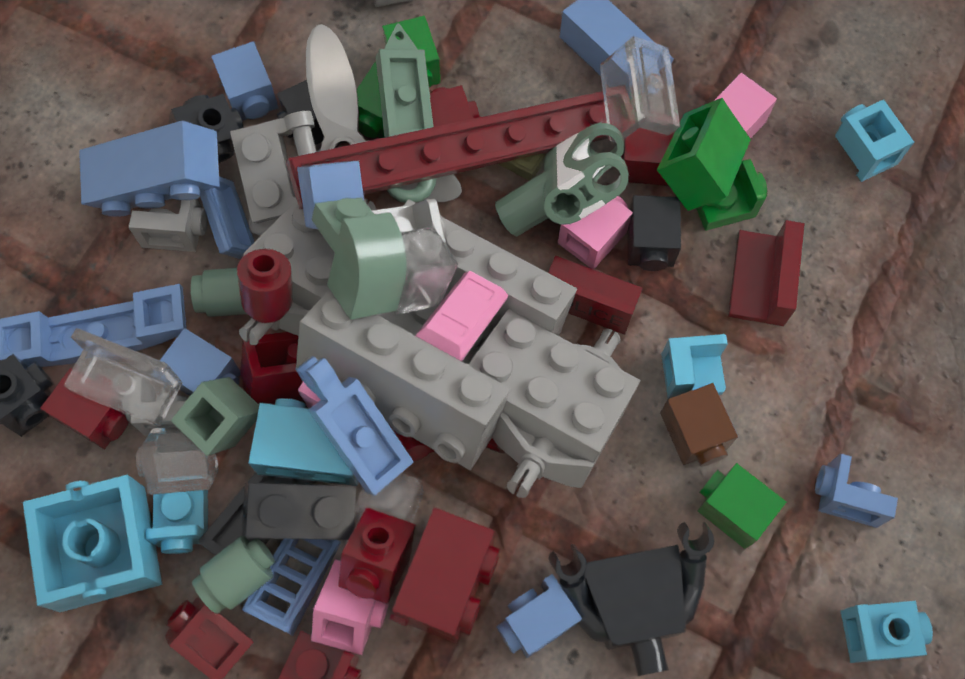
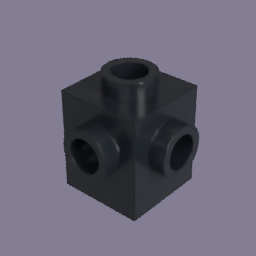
[168,94,244,163]
[0,354,54,437]

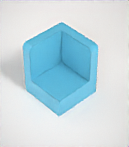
[661,334,728,399]

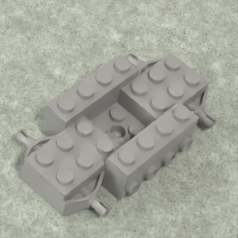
[239,199,641,498]

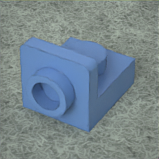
[815,454,898,528]

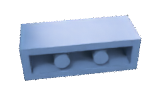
[79,120,220,216]

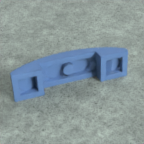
[0,284,187,367]

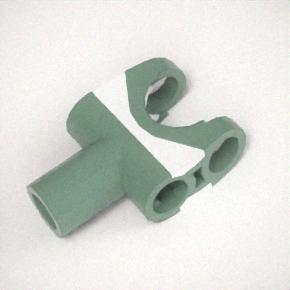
[495,123,628,237]

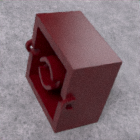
[389,507,500,644]

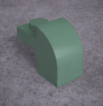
[312,197,406,320]

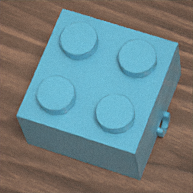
[23,474,162,612]

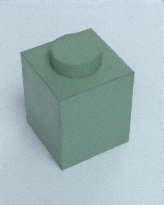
[170,377,259,456]

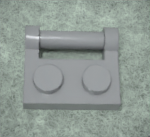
[230,111,316,223]

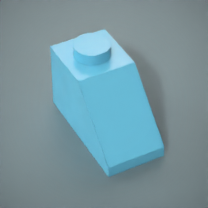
[249,399,358,486]

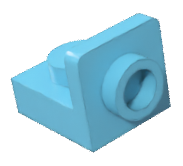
[145,480,208,554]

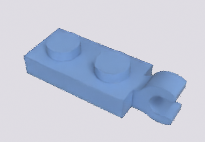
[296,356,414,496]

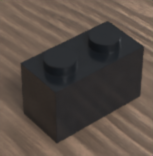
[242,483,356,540]

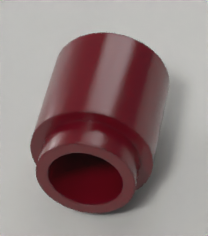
[237,249,293,323]

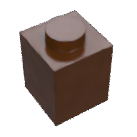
[660,383,738,467]

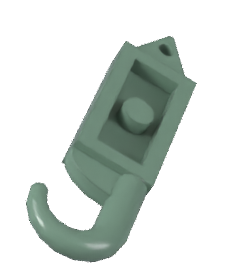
[376,23,436,203]

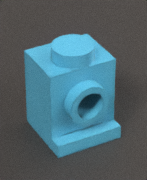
[835,99,914,182]
[841,601,933,663]

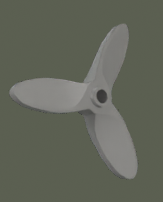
[249,24,462,235]

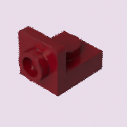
[165,596,253,679]
[278,631,362,679]

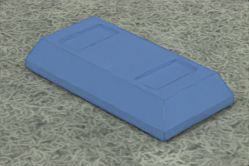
[200,176,254,259]

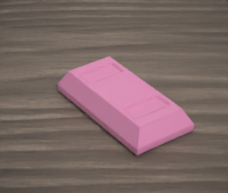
[415,271,508,361]

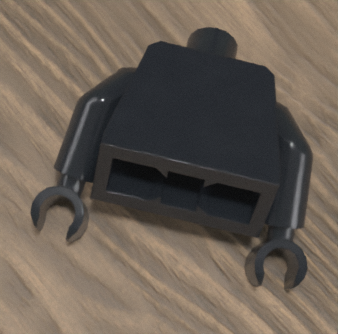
[549,522,715,676]

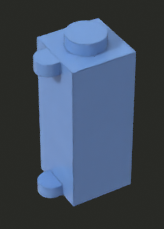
[560,0,674,101]

